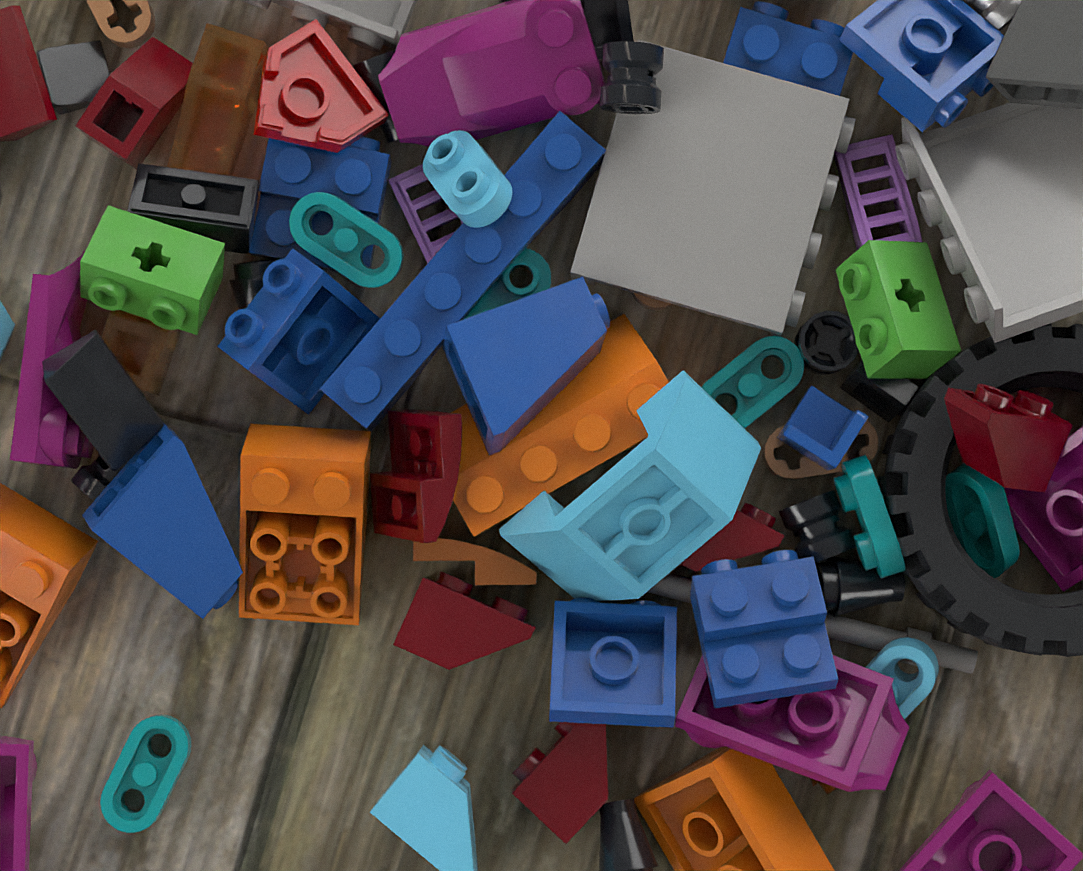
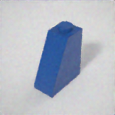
[443,277,610,455]
[82,423,243,619]

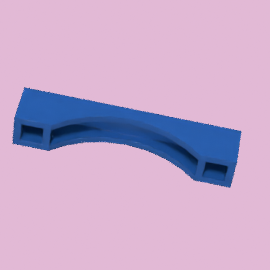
[320,111,606,432]

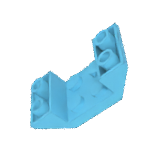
[499,370,761,601]

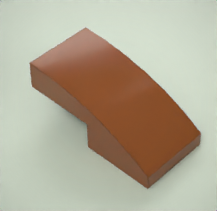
[413,538,537,585]

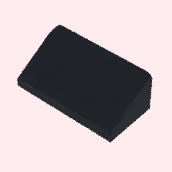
[127,163,259,254]
[42,329,164,471]

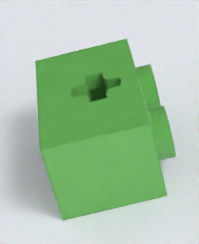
[80,205,225,335]
[835,240,961,379]

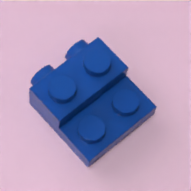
[839,0,1004,132]
[723,1,853,96]
[249,137,392,272]
[217,248,380,415]
[690,550,839,709]
[549,597,677,728]

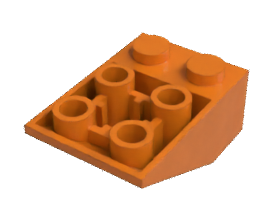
[239,423,371,625]
[0,483,98,709]

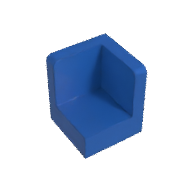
[777,385,869,471]

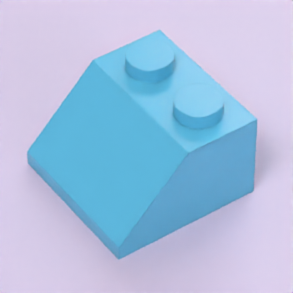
[370,745,478,871]

